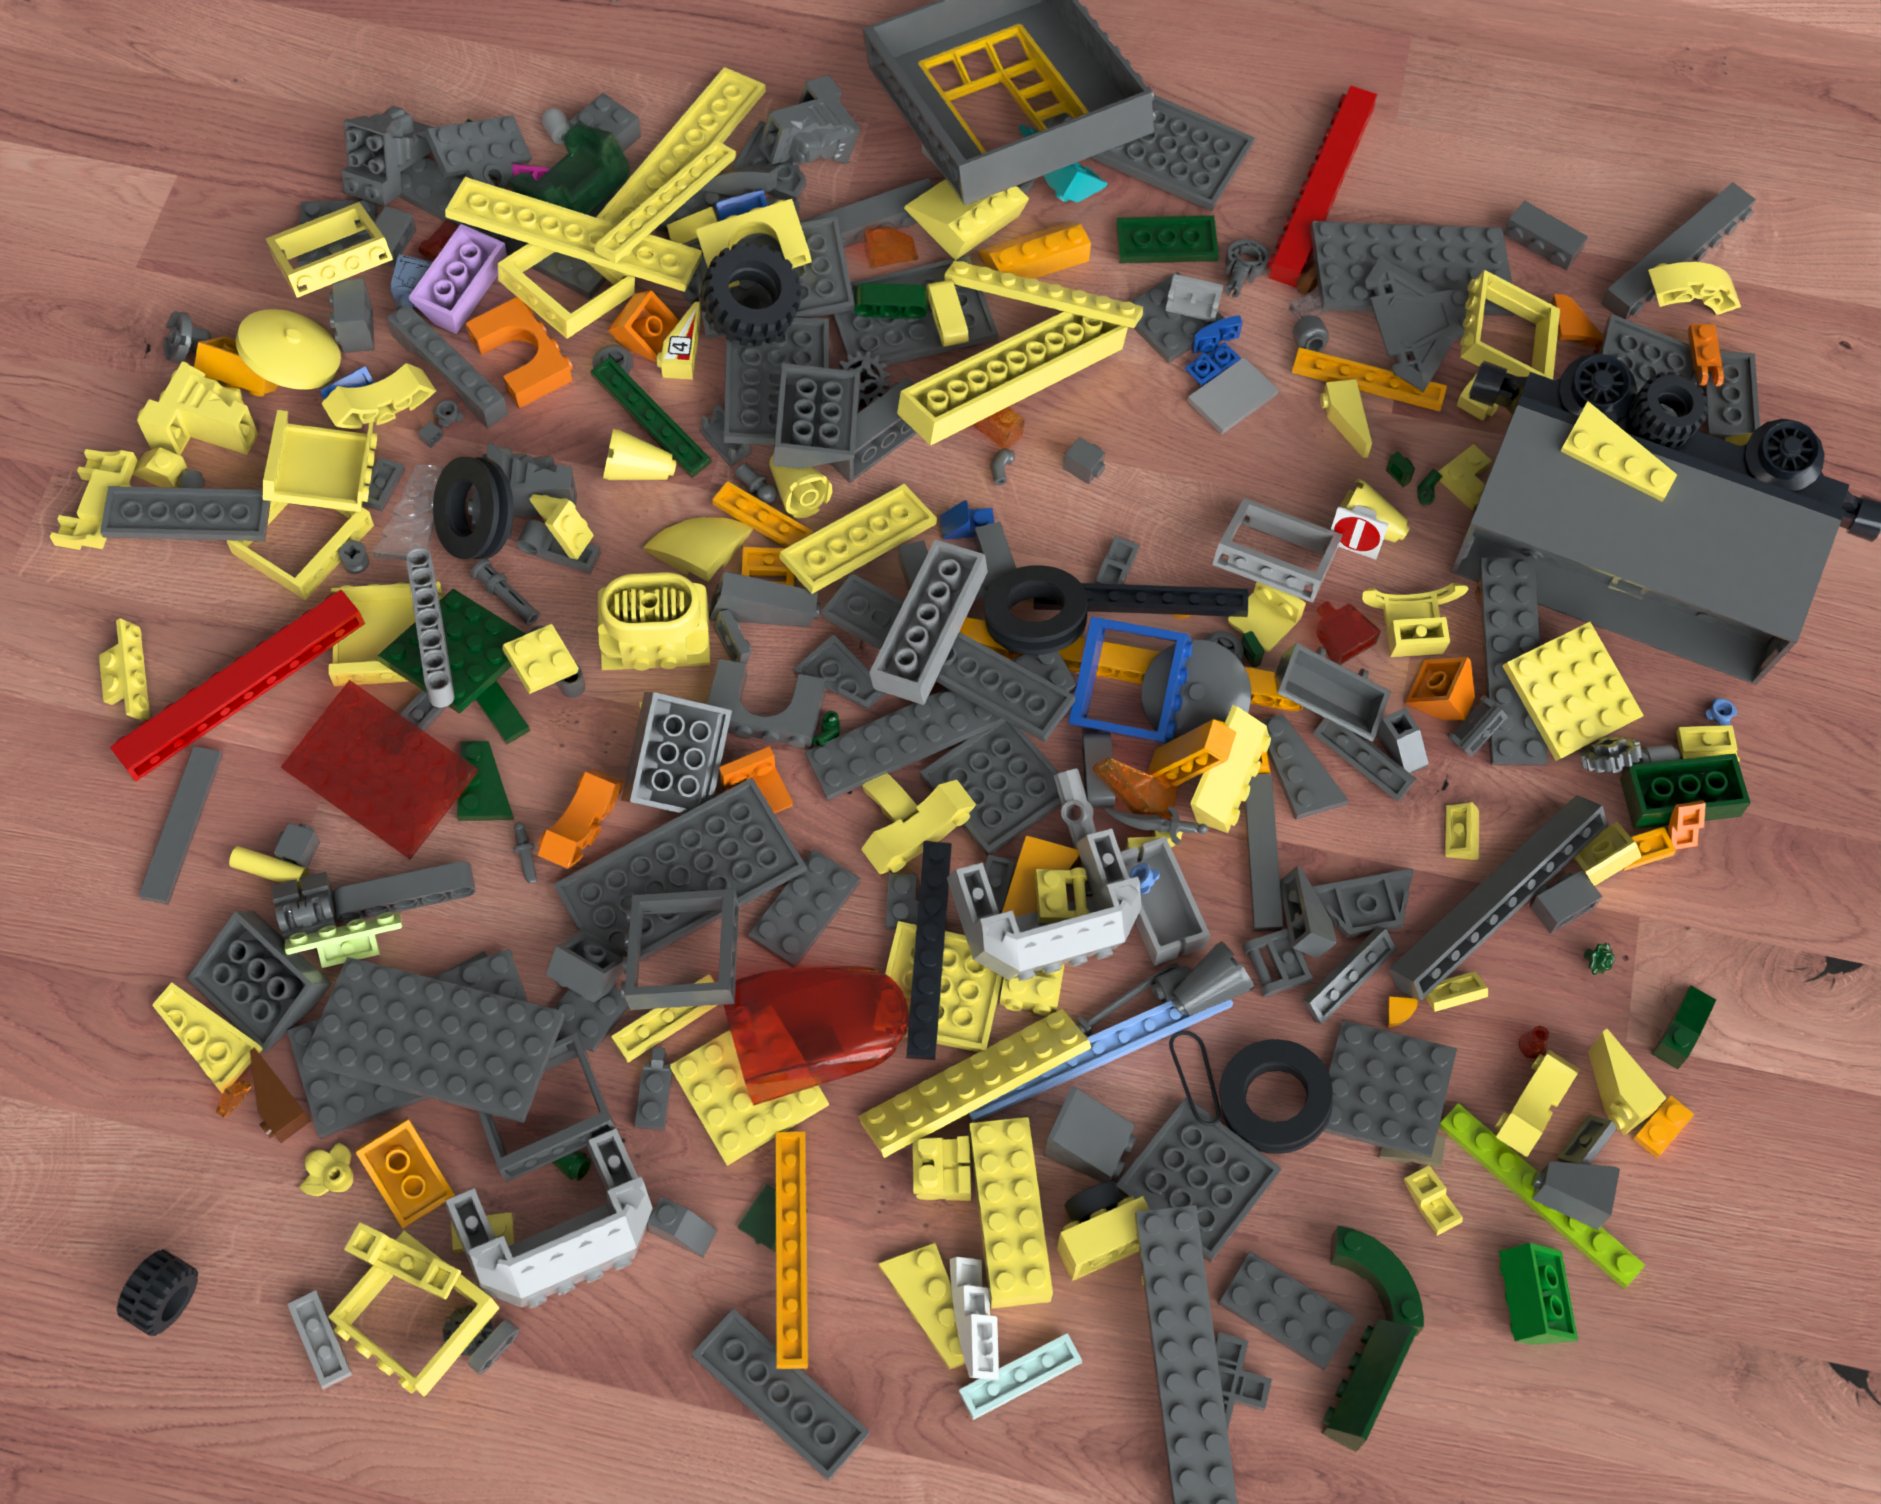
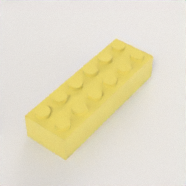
[969,1117,1053,1309]

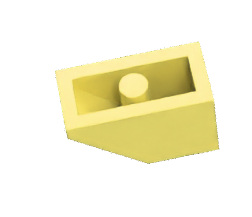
[132,447,188,488]

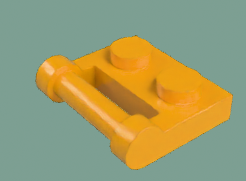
[741,547,795,587]

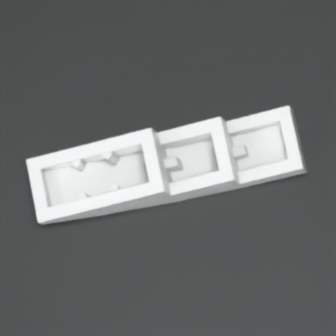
[950,1257,999,1380]

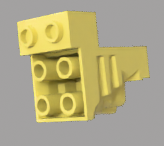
[137,361,259,456]

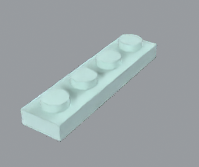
[959,1333,1082,1420]

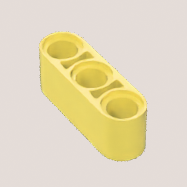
[926,279,969,347]

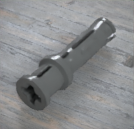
[471,559,540,625]

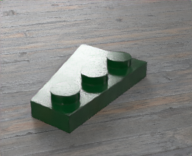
[457,741,514,821]

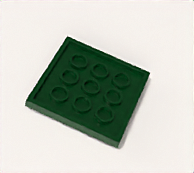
[377,589,526,714]

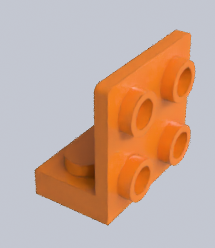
[719,746,793,814]

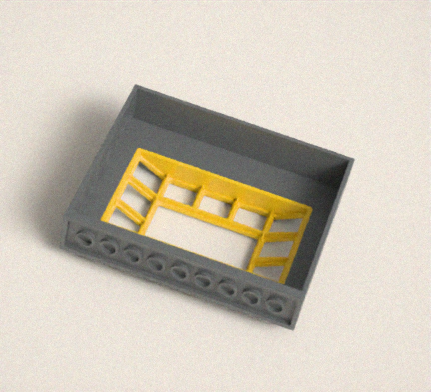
[863,0,1156,206]

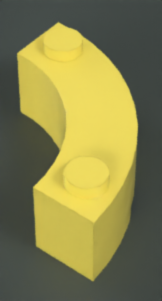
[1649,262,1741,315]
[321,363,436,429]
[861,780,976,875]
[1495,1050,1580,1157]

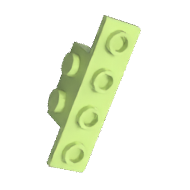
[285,912,402,968]

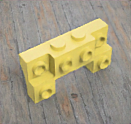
[50,449,138,550]

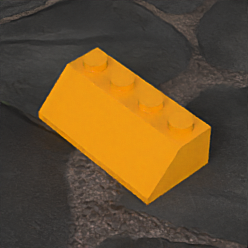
[979,221,1091,279]

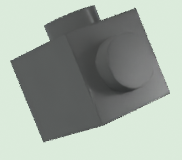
[1063,437,1106,484]
[274,823,320,868]

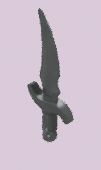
[1105,806,1208,845]

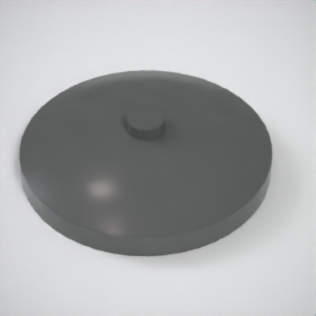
[1141,639,1251,741]

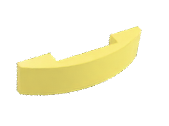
[344,1222,461,1300]

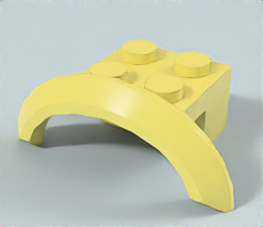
[1362,583,1468,657]

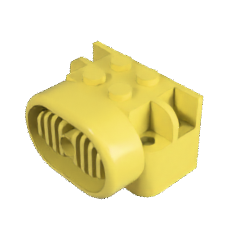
[598,572,710,671]

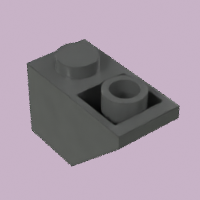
[1376,708,1429,774]

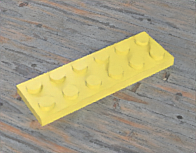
[779,484,937,594]

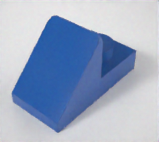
[940,500,995,540]

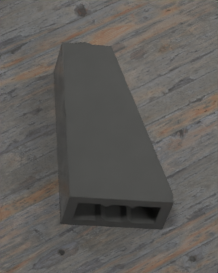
[709,571,821,627]

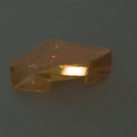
[216,1081,252,1118]

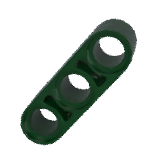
[854,283,928,319]

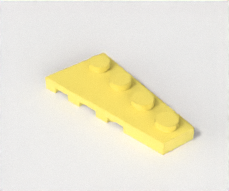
[152,982,262,1095]
[879,1243,965,1370]

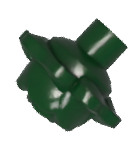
[1584,942,1615,975]

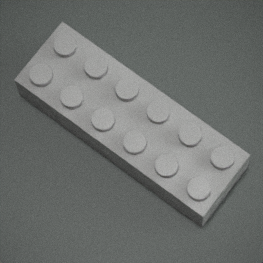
[869,539,988,705]

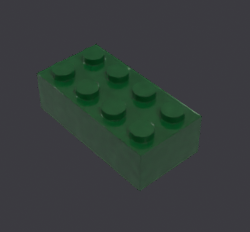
[1620,753,1751,829]

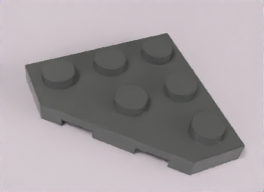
[732,121,806,201]

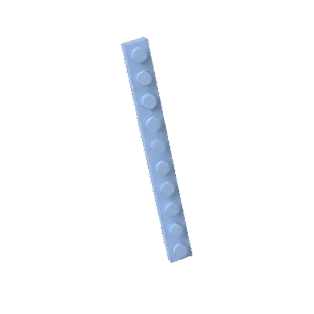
[968,1000,1233,1123]

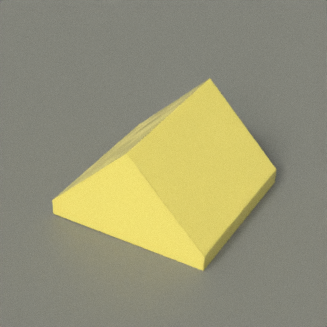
[1574,822,1641,886]

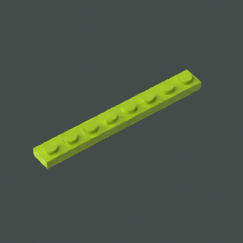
[1439,1103,1645,1289]

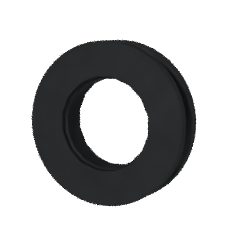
[433,457,514,559]
[984,565,1088,655]
[1220,1039,1333,1154]

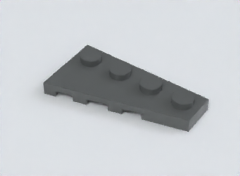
[1259,714,1349,820]

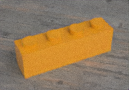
[1146,719,1237,790]

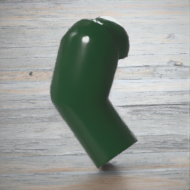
[1417,468,1443,505]
[812,711,840,747]

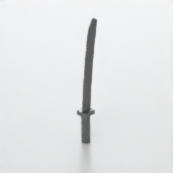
[1077,963,1180,1037]

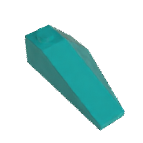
[1019,124,1108,203]

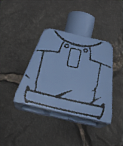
[390,254,433,310]

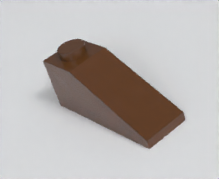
[250,1047,311,1143]

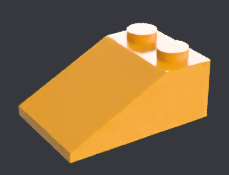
[355,1116,455,1229]

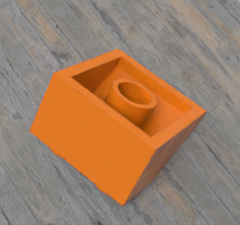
[608,290,679,362]

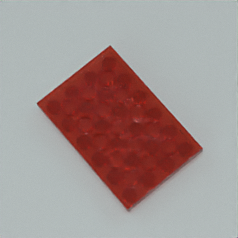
[281,680,479,860]

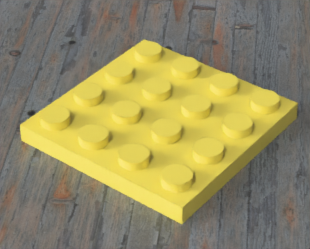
[1502,622,1644,761]
[872,921,1003,1053]
[670,1006,829,1166]

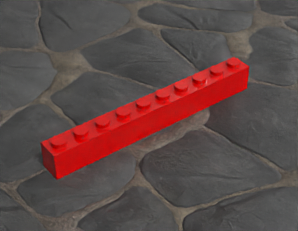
[1267,85,1378,288]
[110,590,365,782]

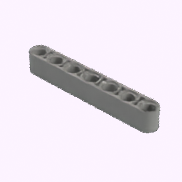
[406,548,454,708]

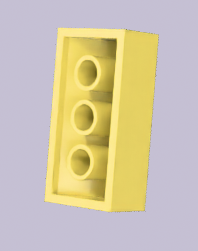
[1190,705,1271,833]

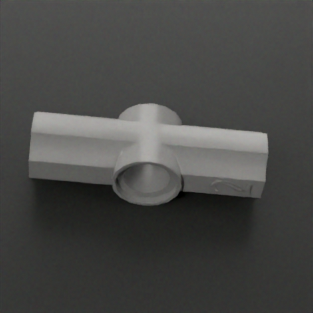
[1053,769,1096,856]

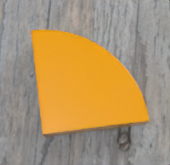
[1387,996,1418,1027]

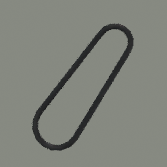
[1169,1031,1221,1126]

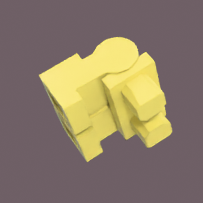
[913,1136,971,1201]

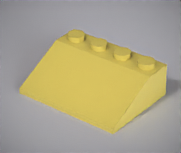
[904,179,1029,260]

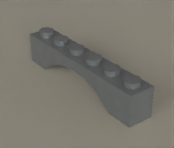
[387,304,508,429]

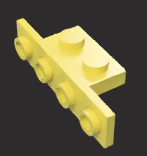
[99,618,150,721]

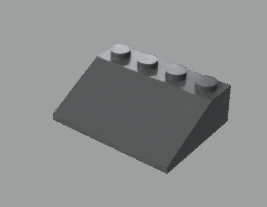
[772,363,860,469]
[621,692,732,814]
[187,911,332,1052]

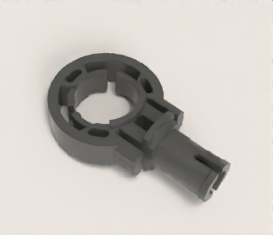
[1224,239,1269,298]

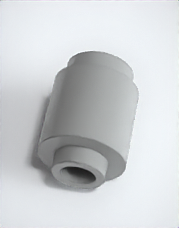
[542,108,572,144]
[1636,744,1680,764]

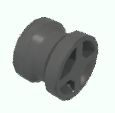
[339,540,369,574]

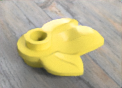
[299,1143,353,1196]

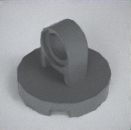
[164,311,212,363]

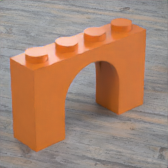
[465,297,573,409]

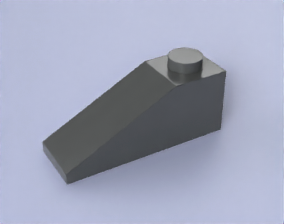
[1280,866,1337,958]

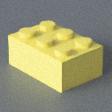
[1057,1196,1150,1281]

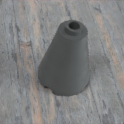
[1171,941,1254,1016]

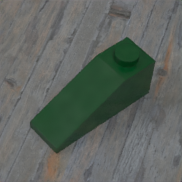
[1652,985,1716,1069]

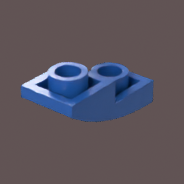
[1192,315,1242,353]
[1185,341,1241,387]

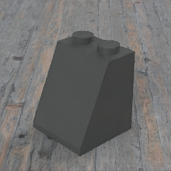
[1044,1086,1137,1183]

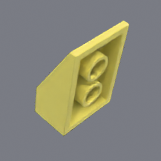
[1588,1029,1666,1135]

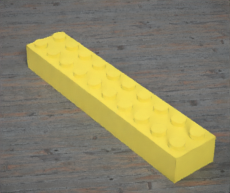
[897,311,1128,446]

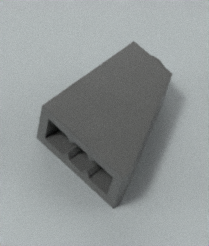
[1531,1161,1620,1230]

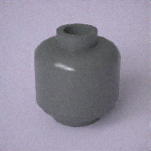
[1292,316,1329,352]

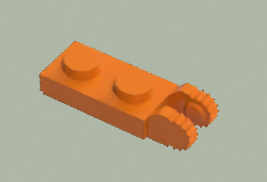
[1688,324,1724,386]

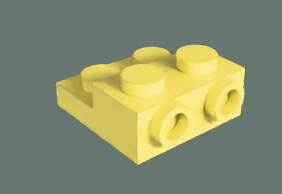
[999,964,1064,1016]

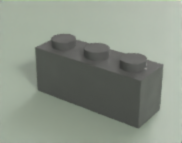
[1504,200,1588,271]

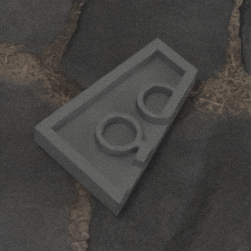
[793,634,887,710]

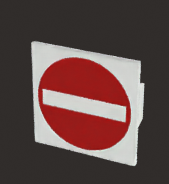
[1331,505,1389,560]

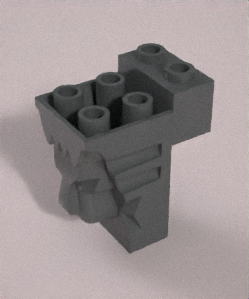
[759,75,860,165]
[342,105,434,206]
[468,444,577,539]

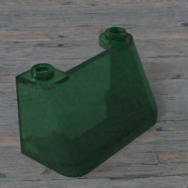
[508,123,630,214]

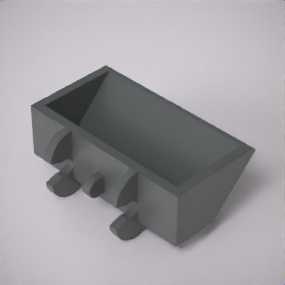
[1274,643,1391,742]

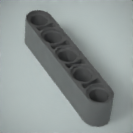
[333,862,475,923]

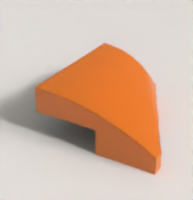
[1550,294,1603,346]

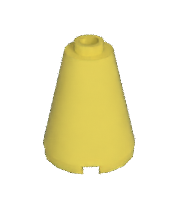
[603,429,676,480]
[769,455,832,519]
[1340,478,1410,543]

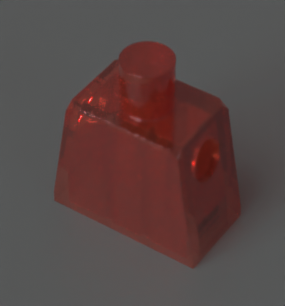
[1316,601,1381,665]

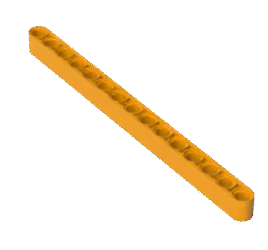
[959,617,1303,711]

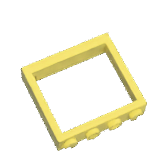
[265,202,393,298]
[498,243,635,339]
[1460,270,1560,380]
[226,501,374,600]
[329,1231,499,1397]

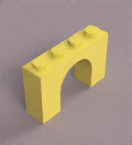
[696,199,812,288]

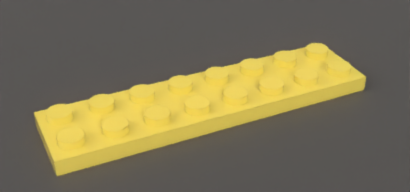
[858,1009,1091,1158]

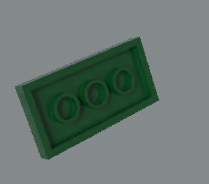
[1116,215,1219,263]

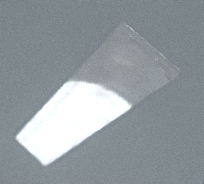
[373,464,443,560]

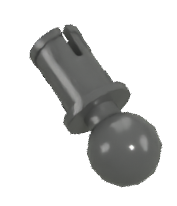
[735,463,777,504]

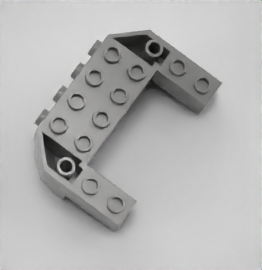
[947,829,1141,982]
[446,1129,653,1308]

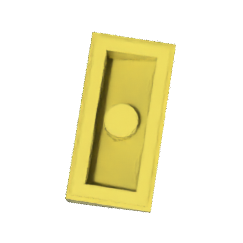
[667,207,718,244]
[1445,802,1479,860]

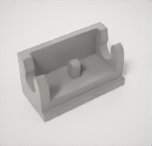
[1165,274,1223,322]

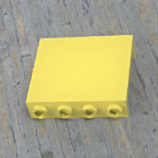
[263,410,378,512]
[329,582,444,686]

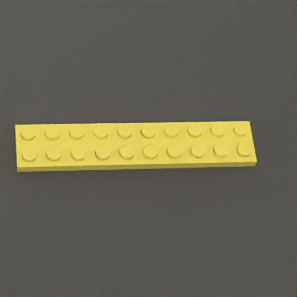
[596,67,766,224]
[445,177,702,292]

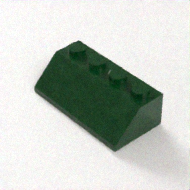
[1322,1319,1418,1452]

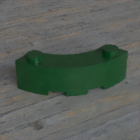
[1330,1226,1424,1336]

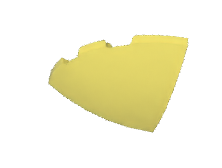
[643,517,753,582]

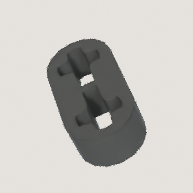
[468,1319,520,1375]

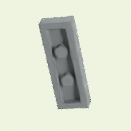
[287,1290,353,1389]

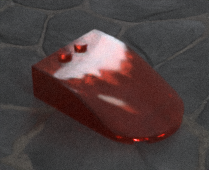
[724,966,909,1106]

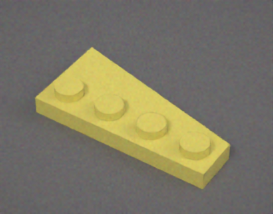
[1561,402,1677,502]

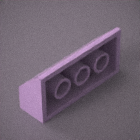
[409,224,507,334]

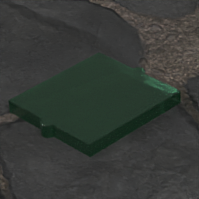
[737,1184,808,1253]

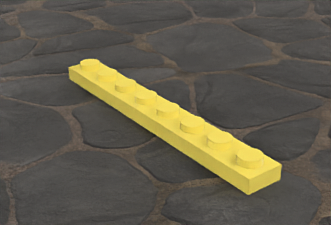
[595,140,736,264]
[945,261,1143,328]

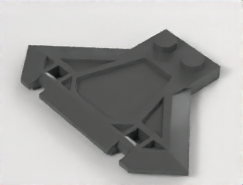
[1364,256,1469,392]

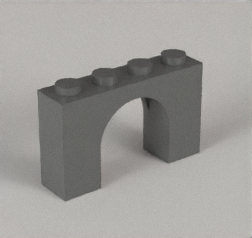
[898,522,1016,599]
[707,659,826,749]

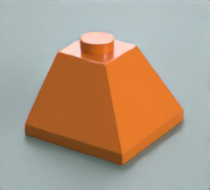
[1405,657,1475,721]

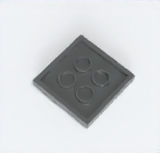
[298,200,378,267]
[1132,272,1225,364]

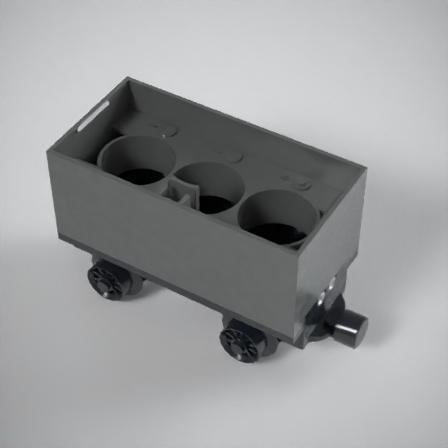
[1451,353,1881,685]

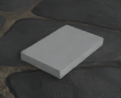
[1187,357,1279,435]

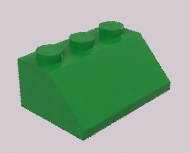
[1499,1243,1578,1345]

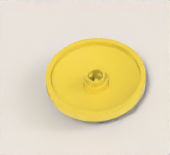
[236,309,341,389]

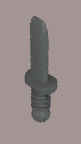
[513,822,537,883]

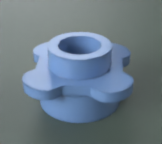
[1705,698,1737,726]
[1129,863,1160,894]

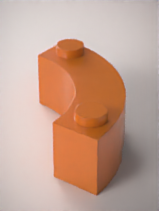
[537,769,624,869]

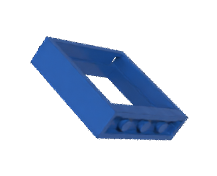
[1069,617,1193,744]

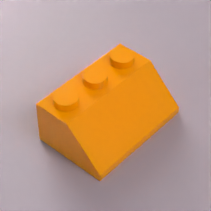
[194,336,278,397]

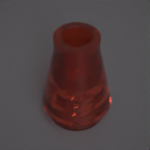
[1518,1026,1549,1059]

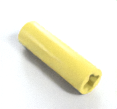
[229,846,309,889]

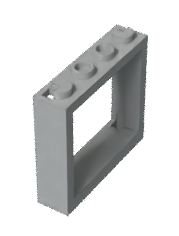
[1212,498,1342,603]

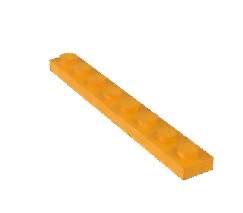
[775,1132,808,1369]

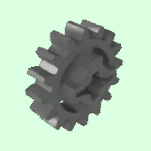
[839,351,890,408]
[1580,736,1643,773]

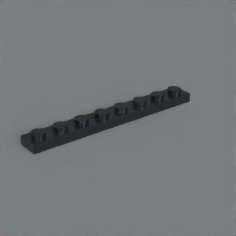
[1033,583,1248,617]
[906,841,952,1060]

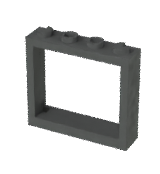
[621,889,739,1010]
[478,1033,617,1182]

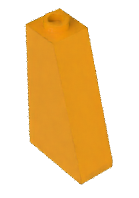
[1002,835,1080,917]

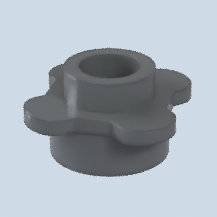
[433,400,463,427]

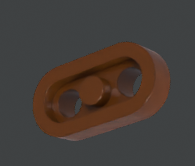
[1296,260,1318,297]

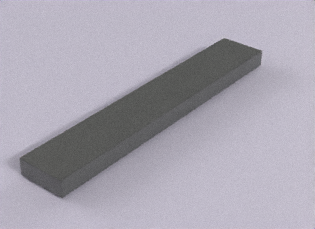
[139,746,222,905]
[1245,774,1283,931]

